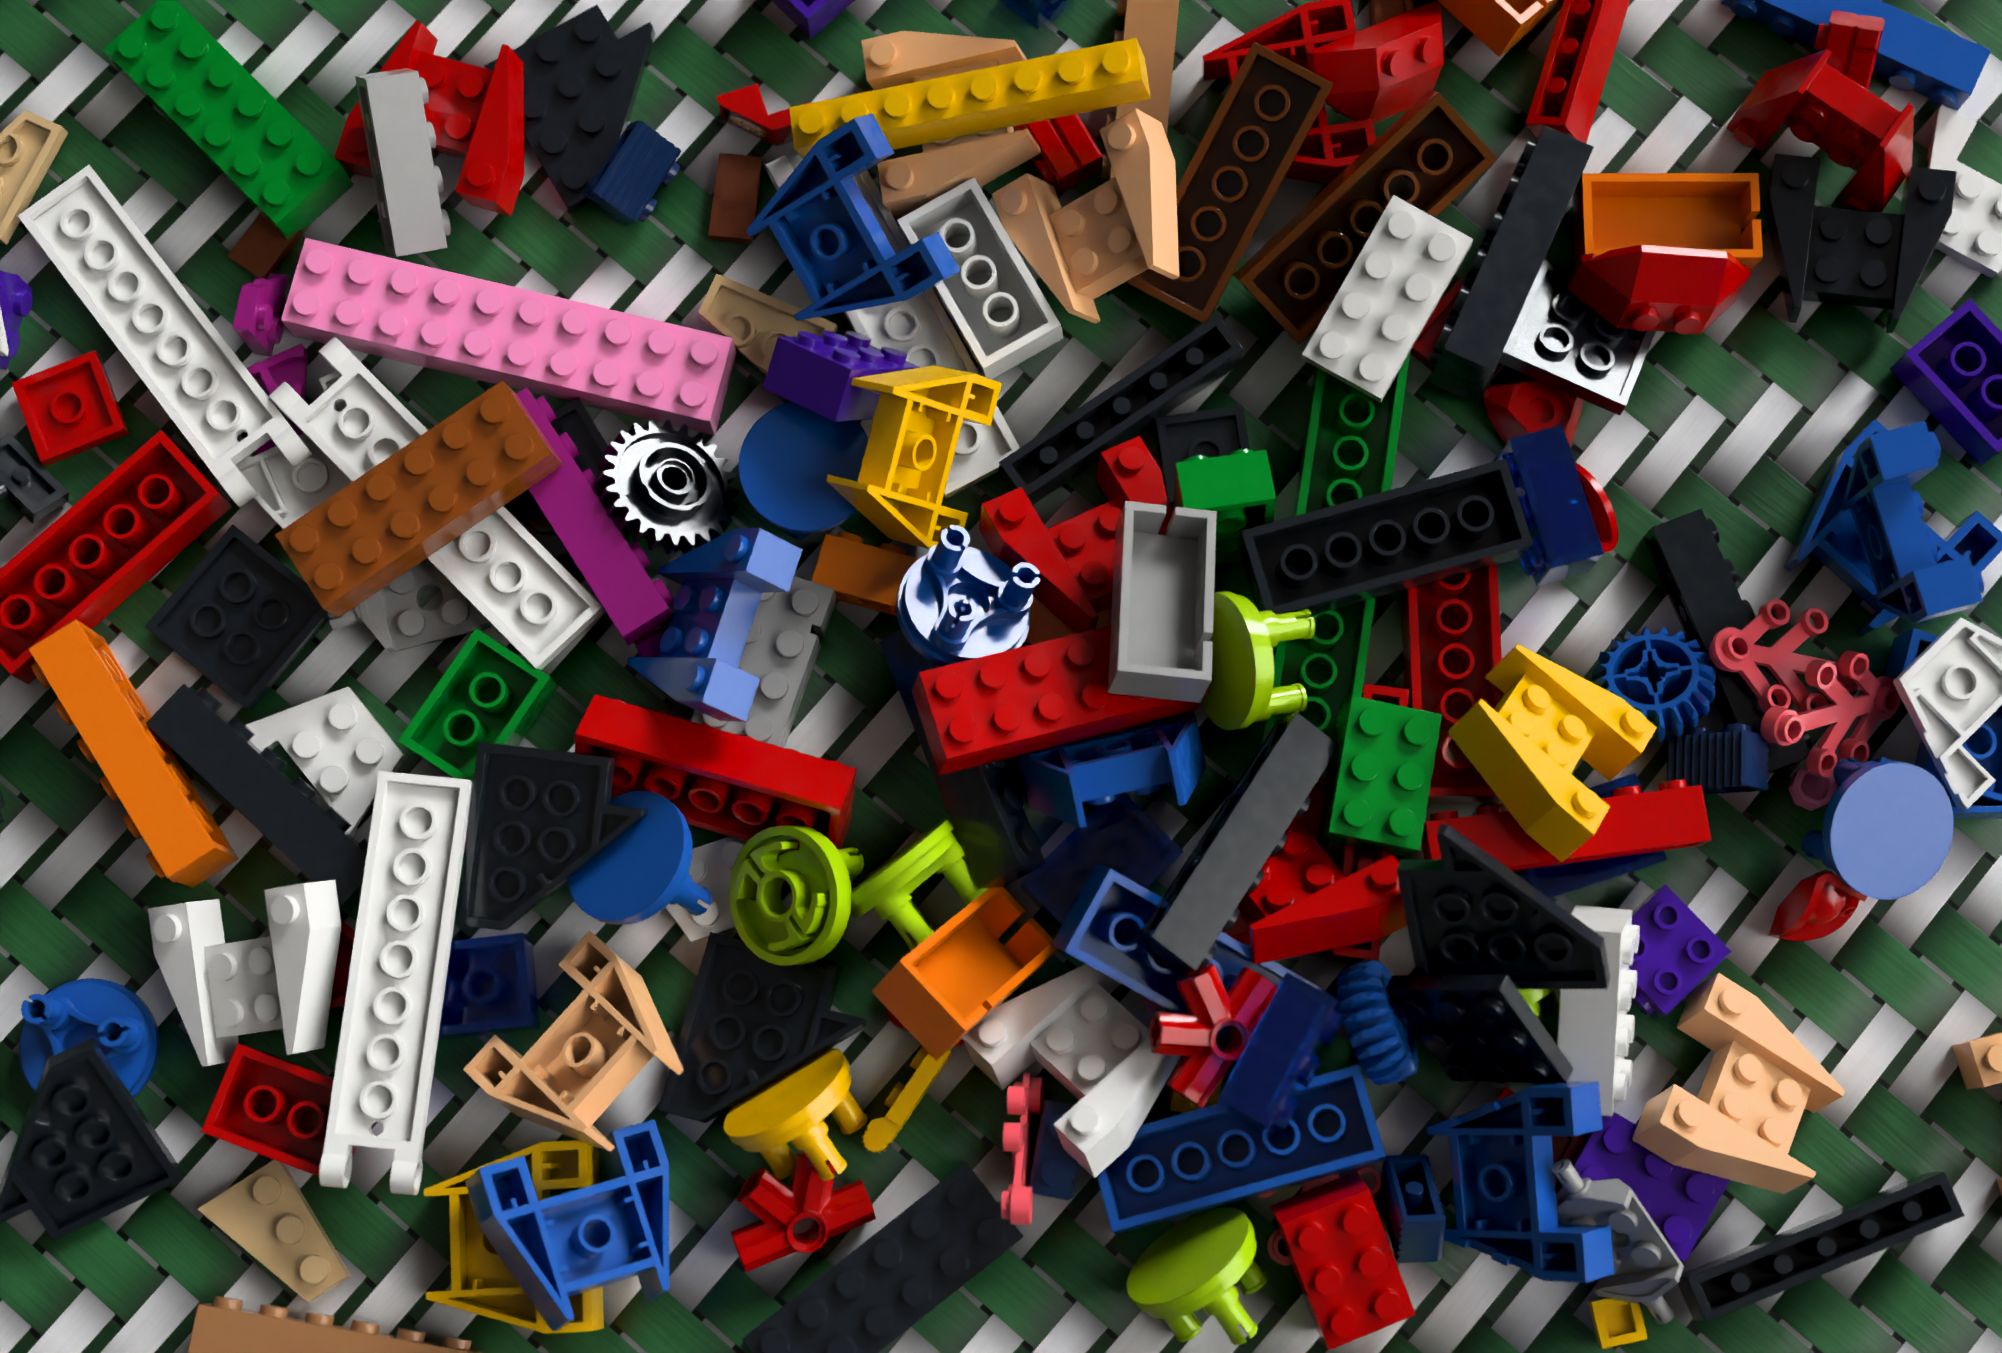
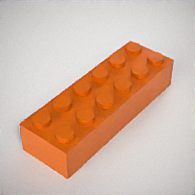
[29,619,239,888]

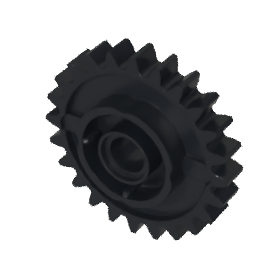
[596,419,739,555]

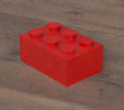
[201,1043,357,1176]
[1270,1171,1416,1350]

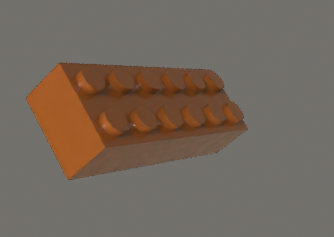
[275,380,564,618]

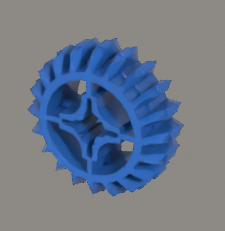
[1592,626,1716,743]
[1336,960,1419,1086]

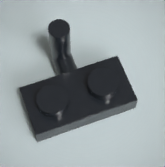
[0,433,69,524]

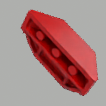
[1307,1,1445,124]
[1567,245,1751,334]

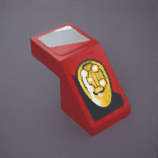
[716,83,810,146]

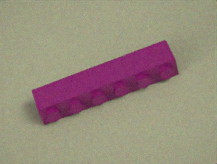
[517,387,674,646]

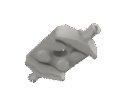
[328,558,492,653]
[1552,1159,1684,1325]

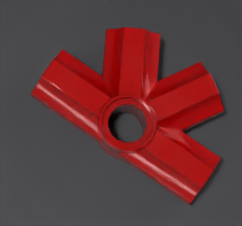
[1149,964,1280,1108]
[731,1153,876,1272]

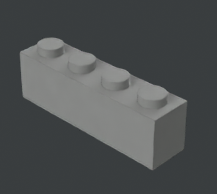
[355,68,451,257]

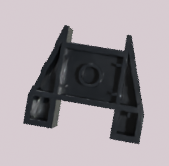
[1765,154,1957,333]

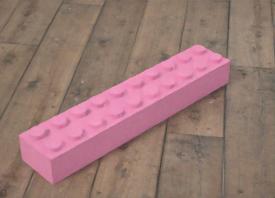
[281,238,737,435]

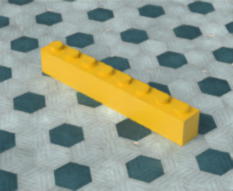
[789,38,1151,159]

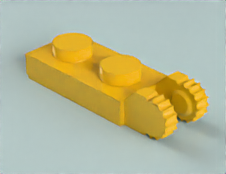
[862,1046,952,1153]

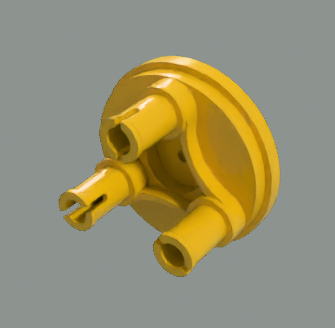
[724,1048,868,1181]

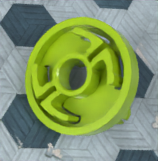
[729,825,864,966]

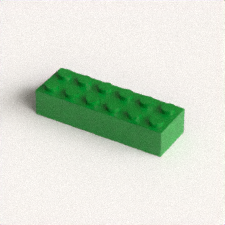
[103,0,354,240]

